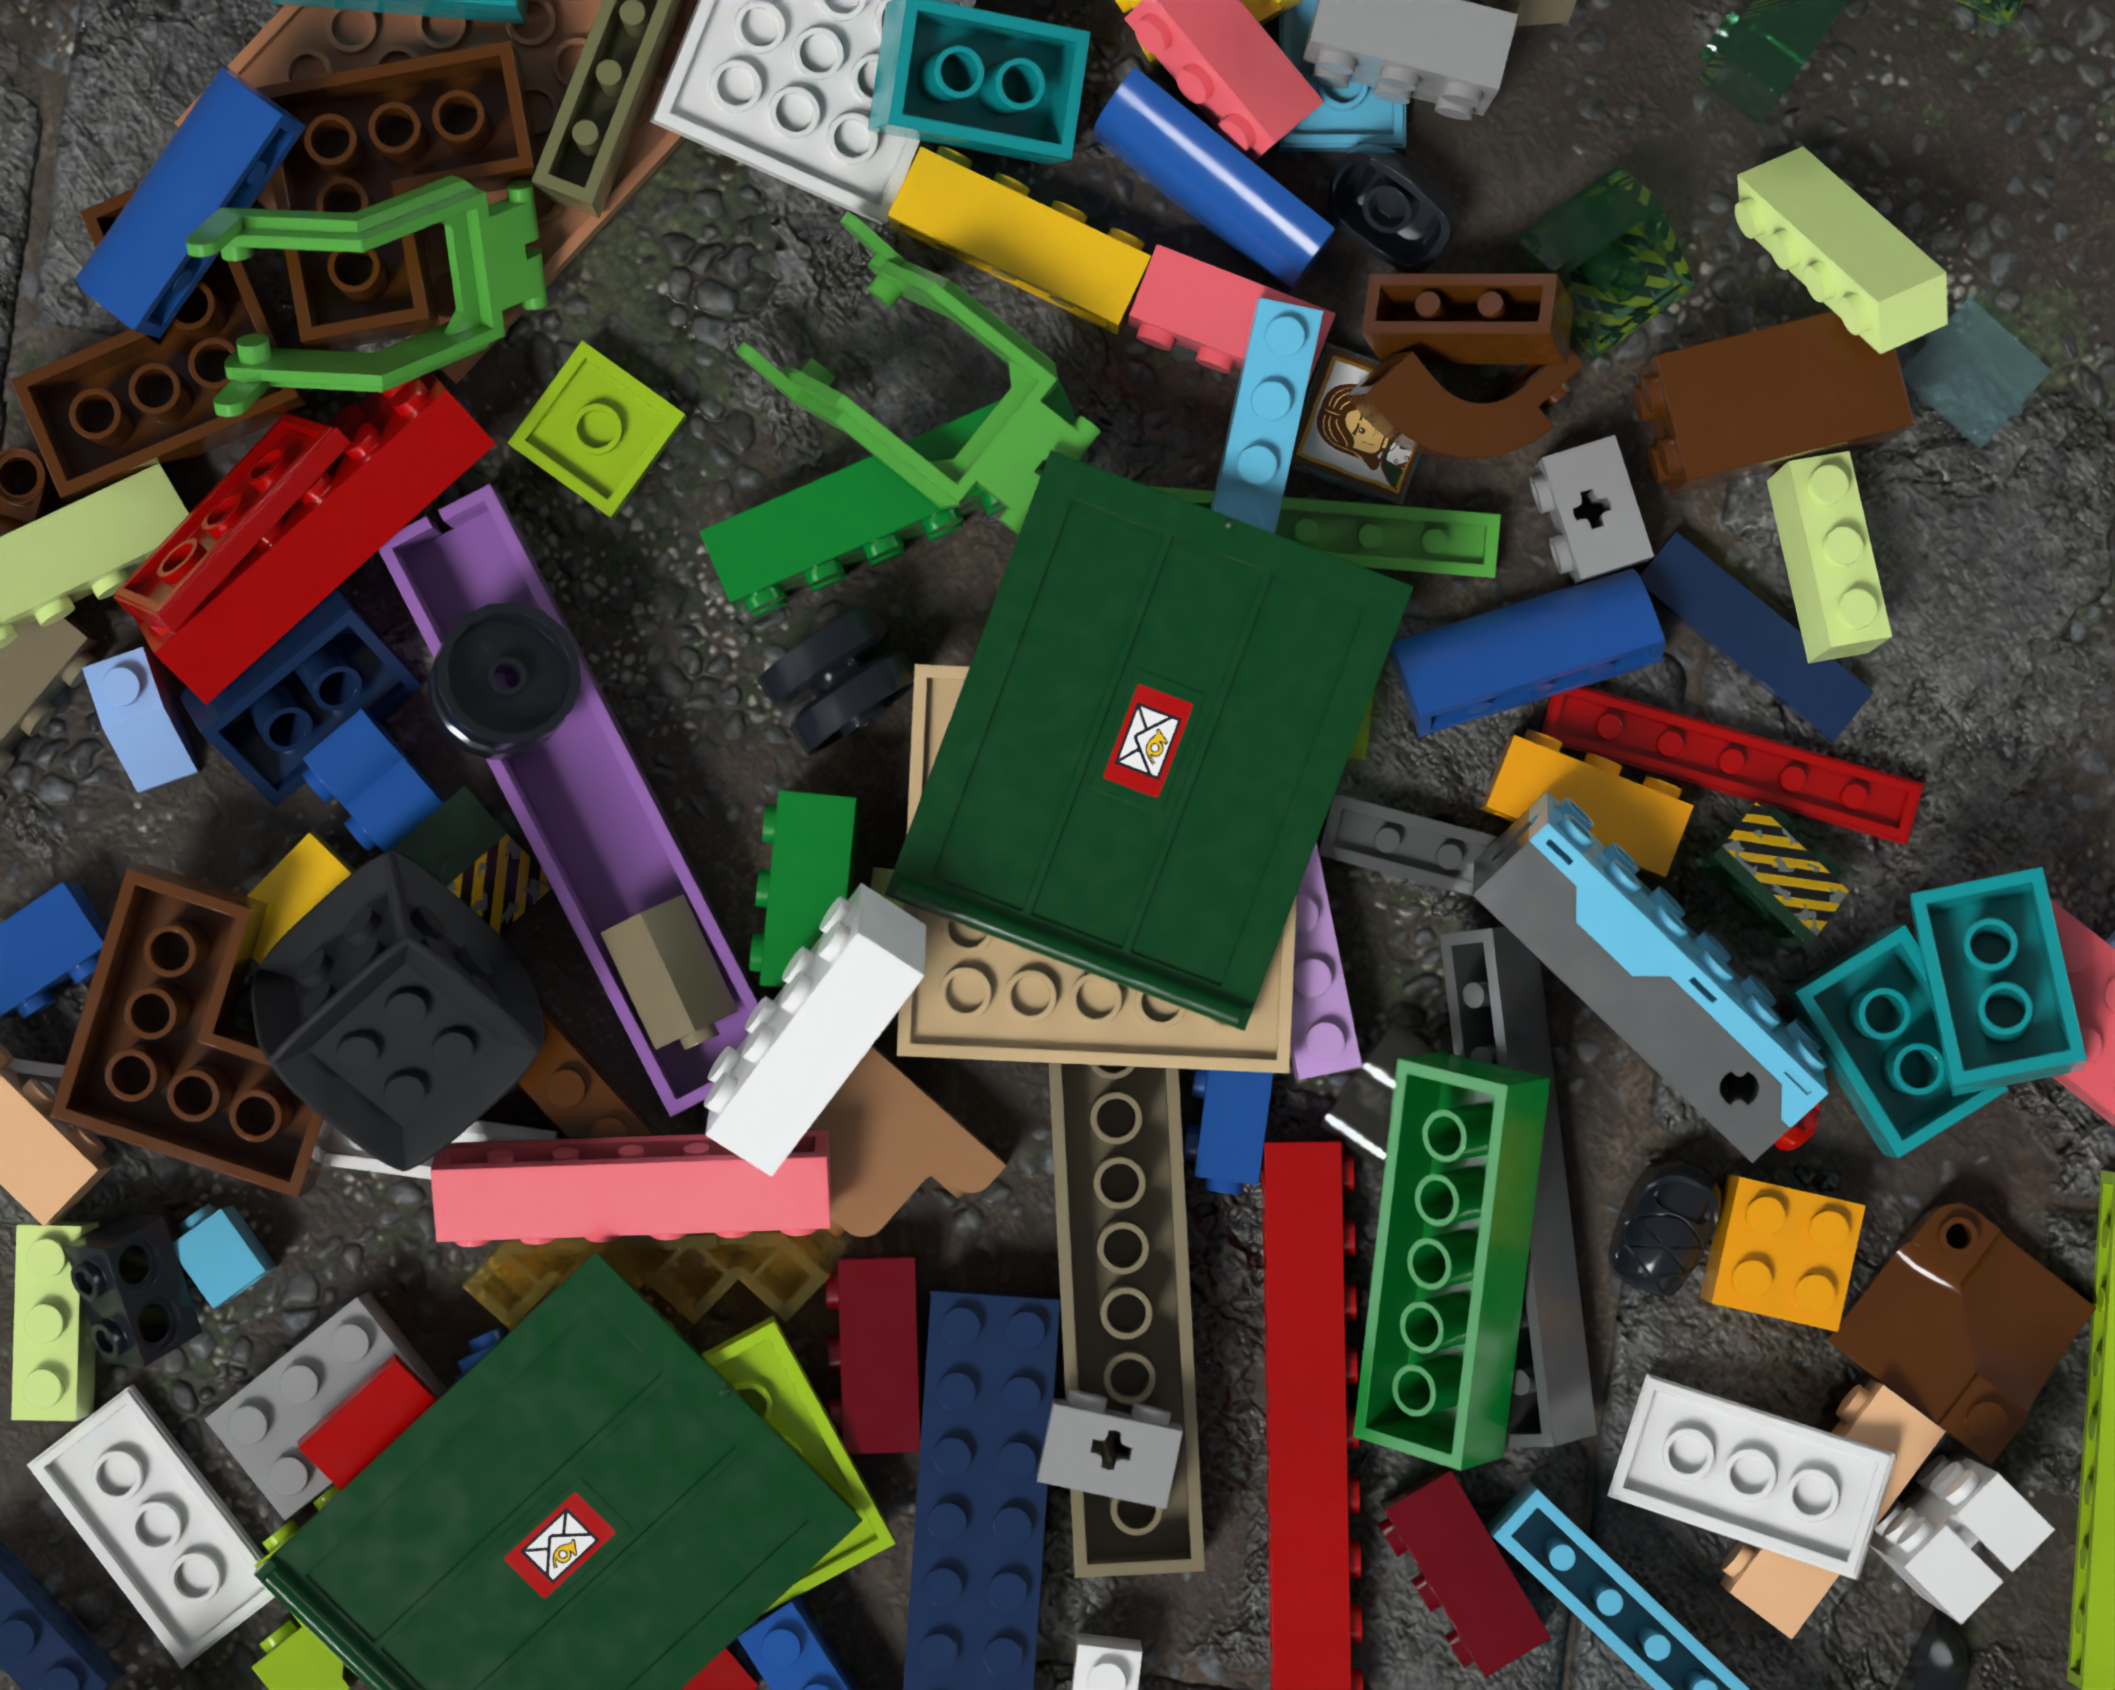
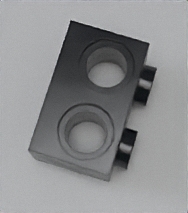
[64,1213,202,1367]

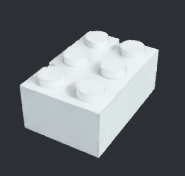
[1869,1451,2055,1624]

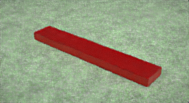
[1539,686,1924,845]

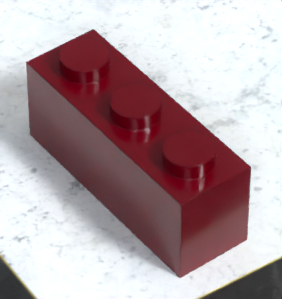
[826,1253,922,1454]
[1378,1465,1551,1678]

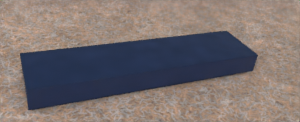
[1639,531,1874,742]

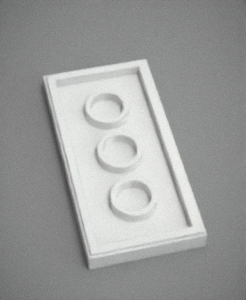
[1607,1374,1897,1581]
[27,1384,275,1669]

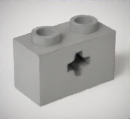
[1530,435,1654,585]
[1037,1390,1183,1509]

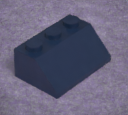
[177,586,422,807]

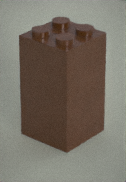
[1632,311,1915,496]

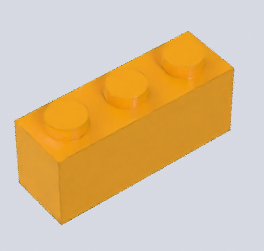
[1480,729,1694,879]

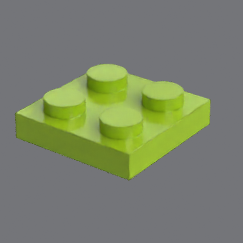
[508,340,687,520]

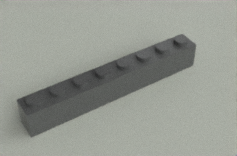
[1439,927,1597,1448]

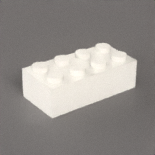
[704,883,926,1177]

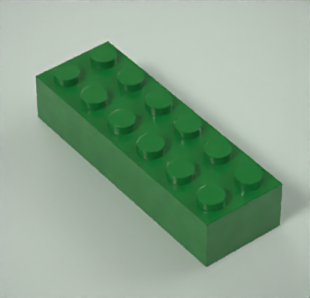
[699,375,1089,618]
[1353,1051,1550,1471]

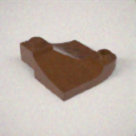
[1823,1202,2097,1465]

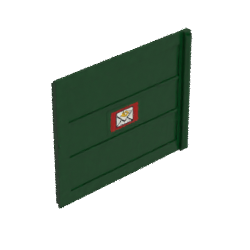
[884,450,1414,1031]
[254,1251,862,1690]

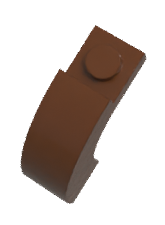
[1346,346,1584,459]

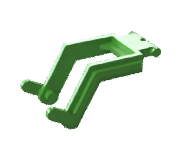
[185,175,548,417]
[735,211,1101,535]

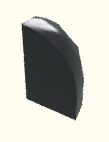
[1894,1610,1970,1690]

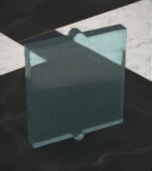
[1901,297,2051,449]

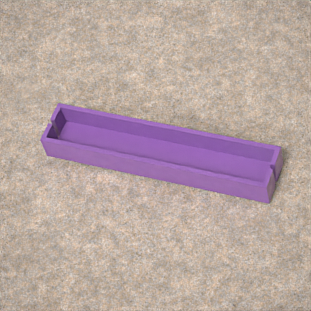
[379,484,762,1117]

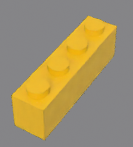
[887,146,1152,335]

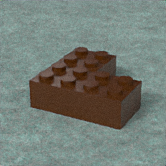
[256,40,539,351]
[11,187,312,504]
[50,864,334,1198]

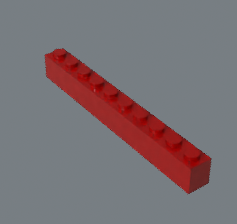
[1261,1139,1363,1690]

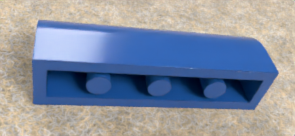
[75,65,306,338]
[1093,67,1335,295]
[1389,567,1666,737]

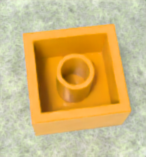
[1699,1174,1866,1332]

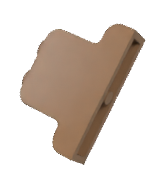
[807,1044,1007,1238]

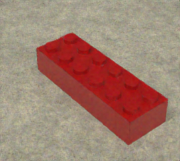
[133,372,496,705]

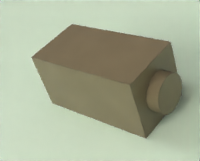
[601,894,738,1050]

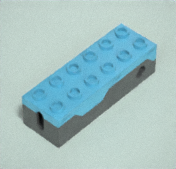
[1473,791,1829,1163]

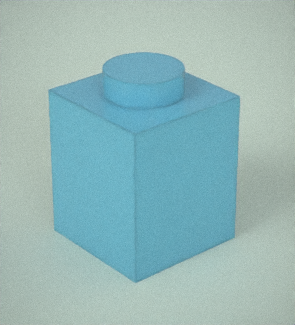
[173,1204,277,1309]

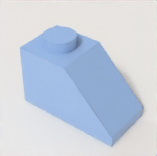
[82,647,200,793]

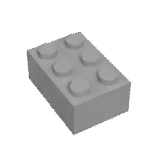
[1300,0,1518,120]
[204,1292,447,1521]

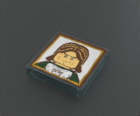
[1290,342,1446,506]

